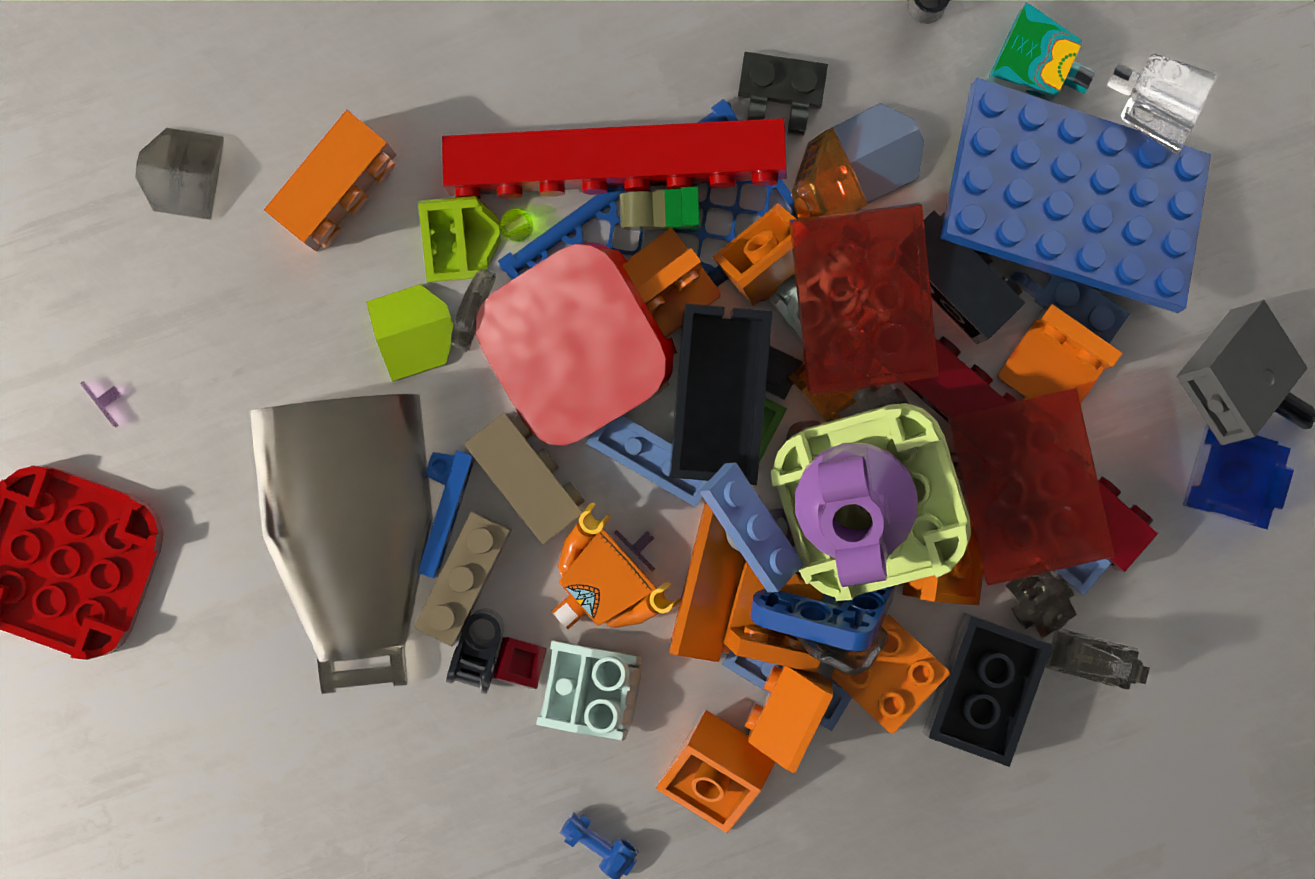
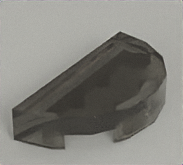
[451,268,496,352]

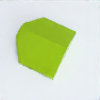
[418,196,501,282]
[366,284,455,382]

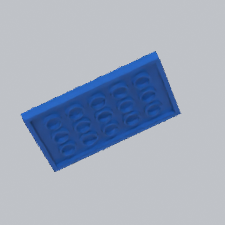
[940,78,1211,313]

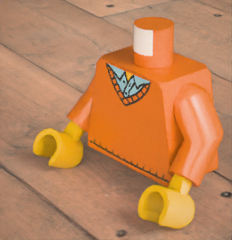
[551,503,681,629]

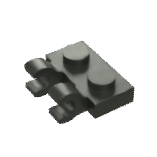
[738,52,828,136]

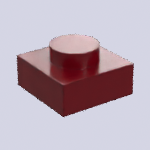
[493,637,547,689]

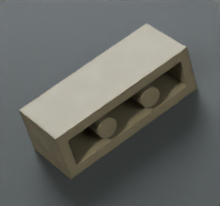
[464,413,585,545]
[414,511,512,646]

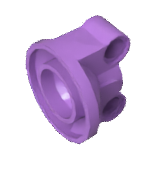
[795,443,917,587]

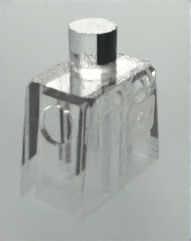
[1107,54,1217,154]

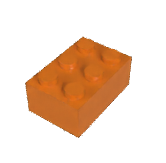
[264,110,397,252]

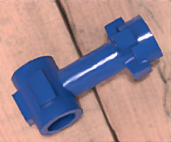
[559,812,639,879]

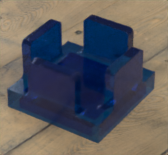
[1182,425,1294,530]

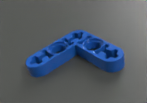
[750,586,895,651]

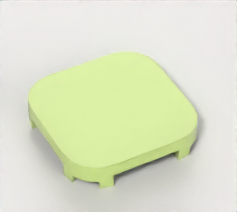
[771,403,971,601]

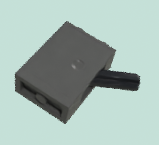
[1176,299,1315,445]

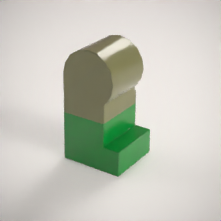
[619,187,699,231]

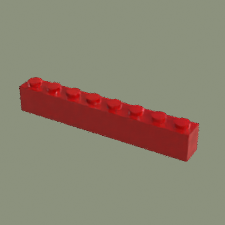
[442,118,787,199]

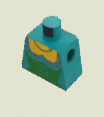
[986,3,1096,101]

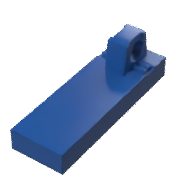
[417,450,475,578]

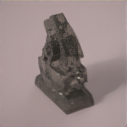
[1045,627,1150,690]

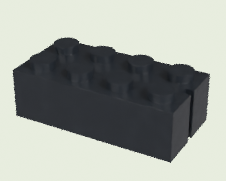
[669,304,773,485]

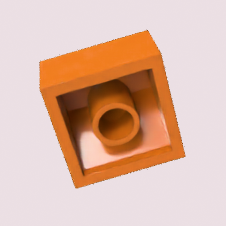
[712,203,819,306]
[744,665,833,774]
[655,710,775,833]

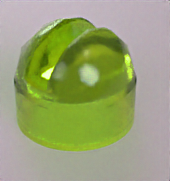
[500,208,534,243]

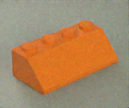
[669,495,766,662]

